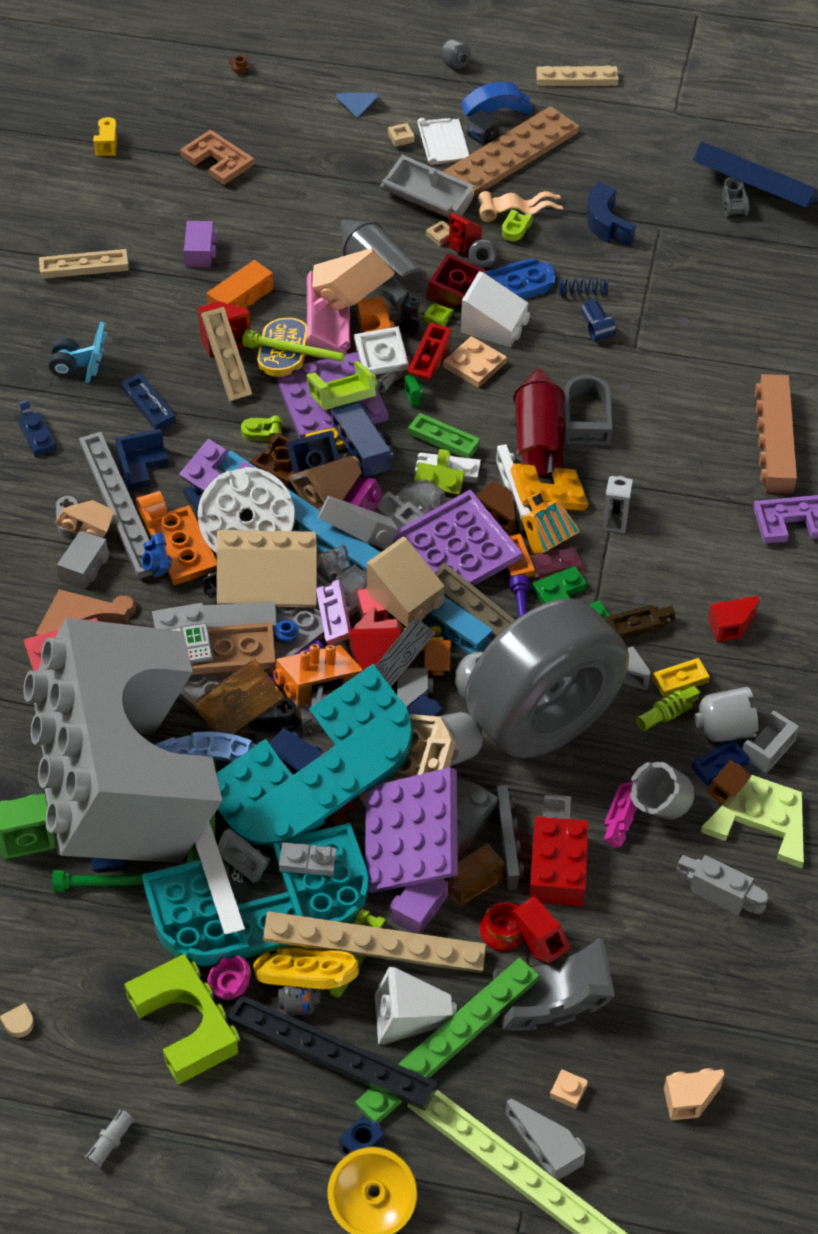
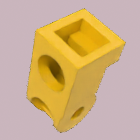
[93,117,118,156]

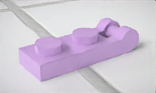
[316,579,351,645]

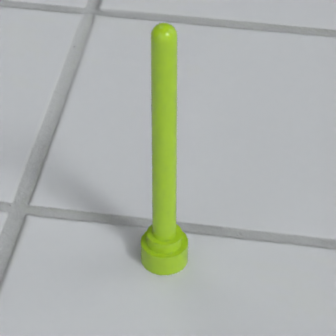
[242,329,345,362]

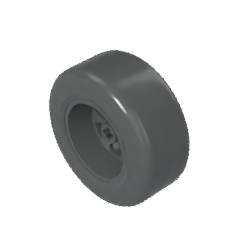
[466,599,629,758]

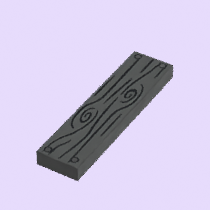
[375,617,435,687]

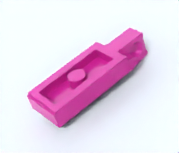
[604,781,637,849]

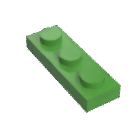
[408,413,480,458]

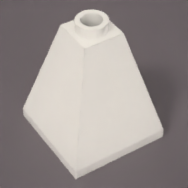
[375,967,456,1045]

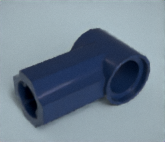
[581,299,616,341]

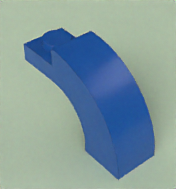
[461,82,533,117]

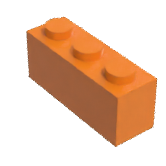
[206,260,274,308]

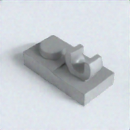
[218,829,271,883]
[279,843,336,876]

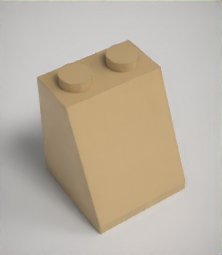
[367,536,445,627]

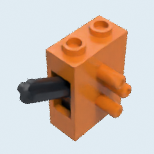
[273,644,363,707]

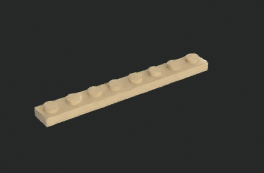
[263,911,486,973]

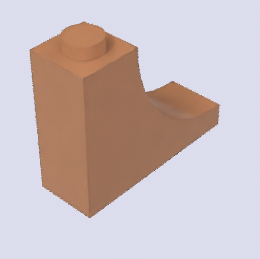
[35,589,130,636]

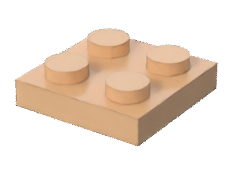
[443,336,507,388]

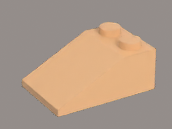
[312,248,394,310]

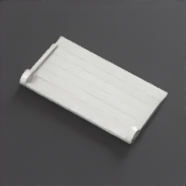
[417,118,469,165]

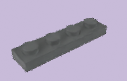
[496,785,524,890]

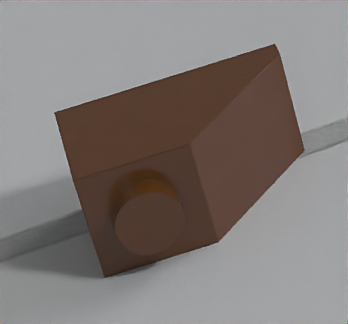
[476,480,515,536]

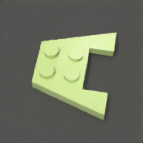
[701,775,804,868]

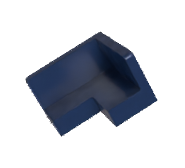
[115,429,168,491]

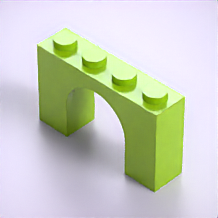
[124,954,240,1085]

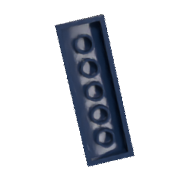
[692,141,818,207]

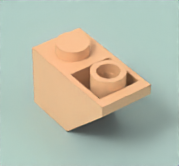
[55,500,115,538]
[664,1068,724,1120]

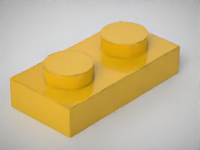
[652,658,710,698]

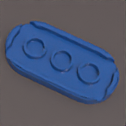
[486,259,556,299]

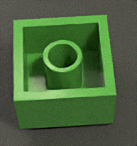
[0,793,56,860]

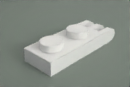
[414,453,480,483]

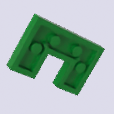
[532,566,610,621]

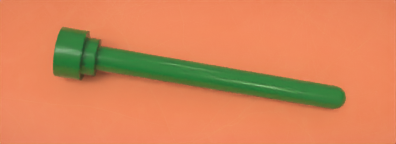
[52,870,143,892]

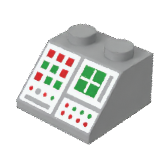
[152,603,213,664]

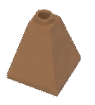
[288,456,362,511]

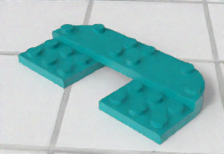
[216,664,413,848]
[141,823,368,966]

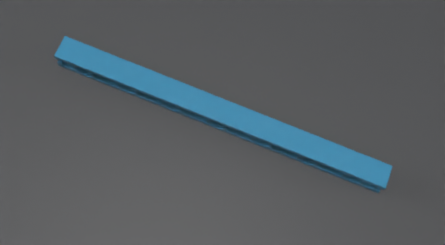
[217,450,493,654]

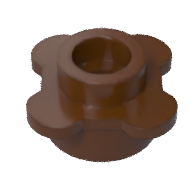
[229,55,251,74]

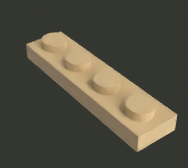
[536,66,618,86]
[39,249,129,279]
[201,307,252,402]

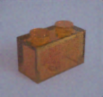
[444,844,504,906]

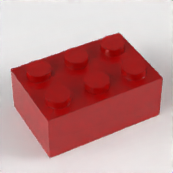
[529,816,589,906]

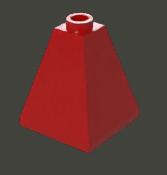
[349,628,400,670]

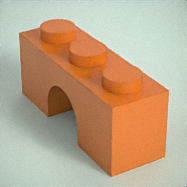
[357,297,394,332]

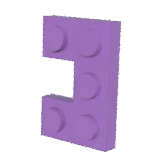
[179,438,255,493]
[753,495,818,544]

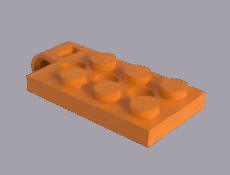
[136,491,217,586]

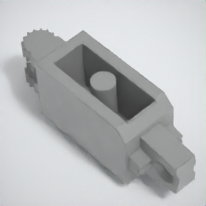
[676,855,768,915]

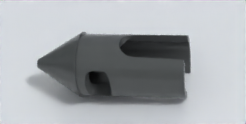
[340,219,427,306]

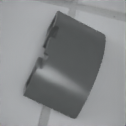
[493,938,615,1031]

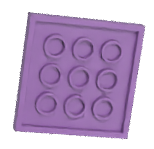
[275,352,389,438]
[392,490,523,586]
[365,767,458,893]

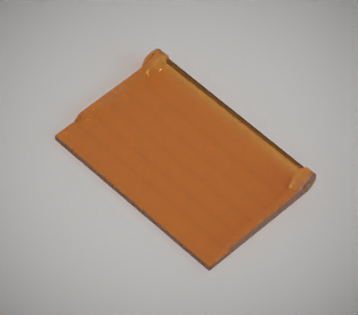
[192,658,285,735]

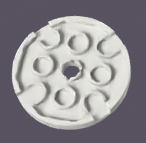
[198,467,295,554]

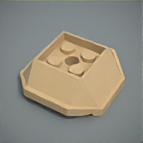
[359,714,456,807]

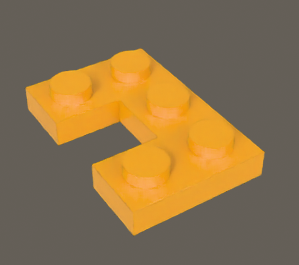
[510,463,589,511]

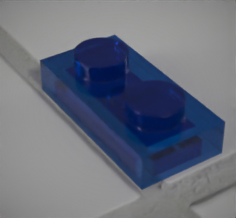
[692,740,750,786]

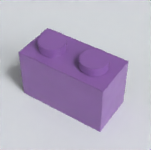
[184,221,218,267]
[390,879,448,934]

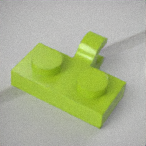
[413,449,465,495]

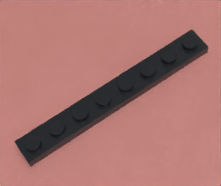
[227,995,438,1111]

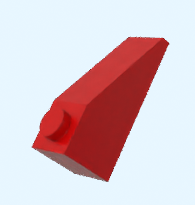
[407,322,451,380]

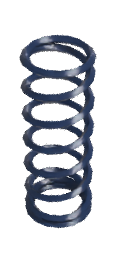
[559,278,608,296]

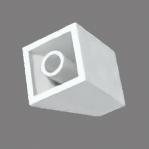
[461,271,530,348]

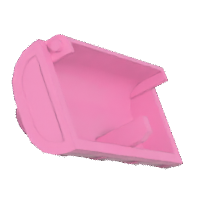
[306,271,351,355]

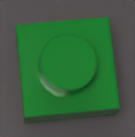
[405,375,423,408]

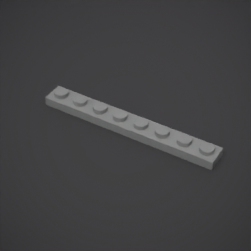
[79,432,153,579]

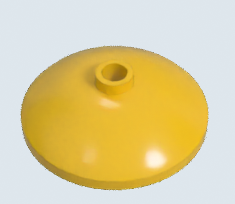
[328,1147,417,1234]

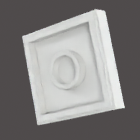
[354,327,409,375]

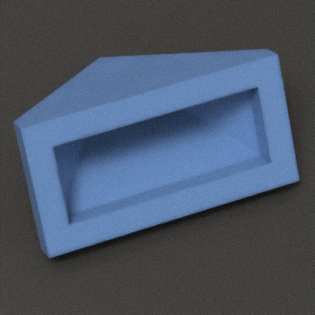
[336,93,377,118]

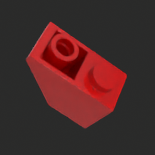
[449,213,482,257]
[708,596,759,642]
[512,896,571,963]

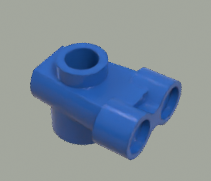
[142,533,172,577]

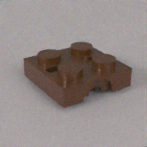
[250,433,294,489]

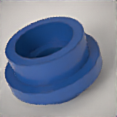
[274,620,299,644]

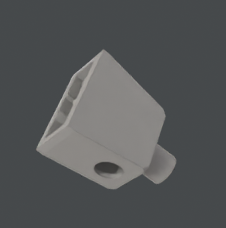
[601,476,633,533]

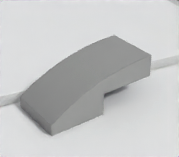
[374,491,425,528]

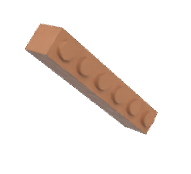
[755,374,797,494]

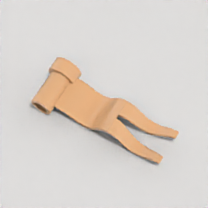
[479,191,563,222]

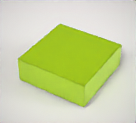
[423,302,453,326]

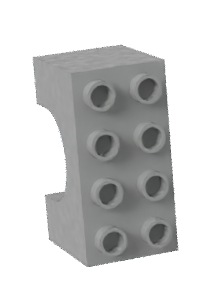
[23,618,222,863]

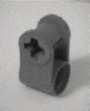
[722,177,749,217]

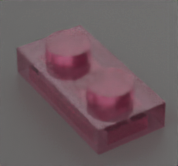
[529,546,582,580]

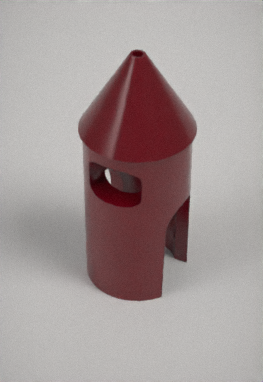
[513,369,565,477]

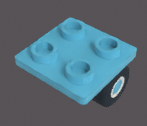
[49,322,107,383]

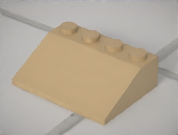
[217,530,317,608]

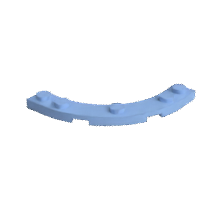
[155,732,293,776]

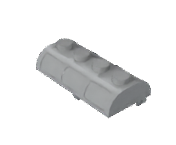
[380,155,474,219]

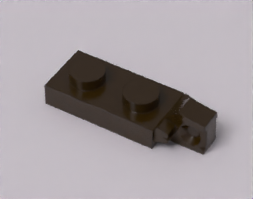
[606,604,676,639]

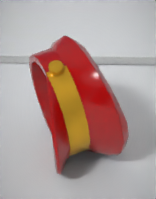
[479,902,525,951]

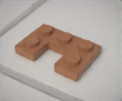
[180,130,254,185]

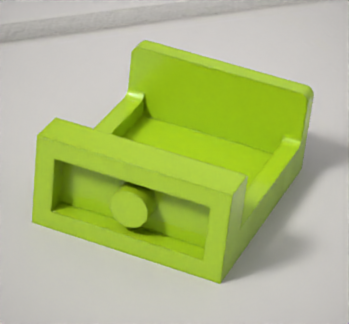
[306,361,378,410]

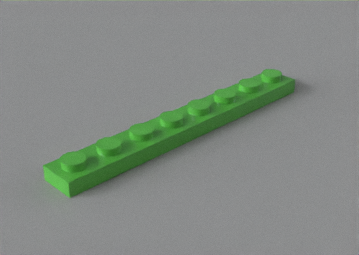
[355,957,539,1123]

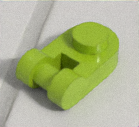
[502,210,533,241]
[241,416,283,442]

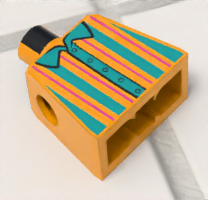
[522,492,580,554]

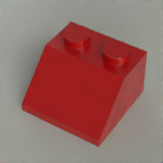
[197,301,251,357]

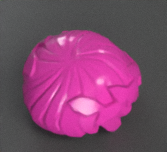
[207,956,251,1000]

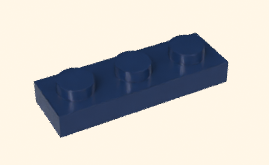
[121,374,176,430]

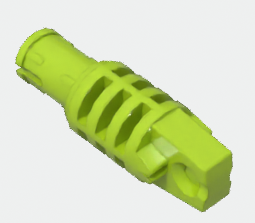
[636,686,700,731]

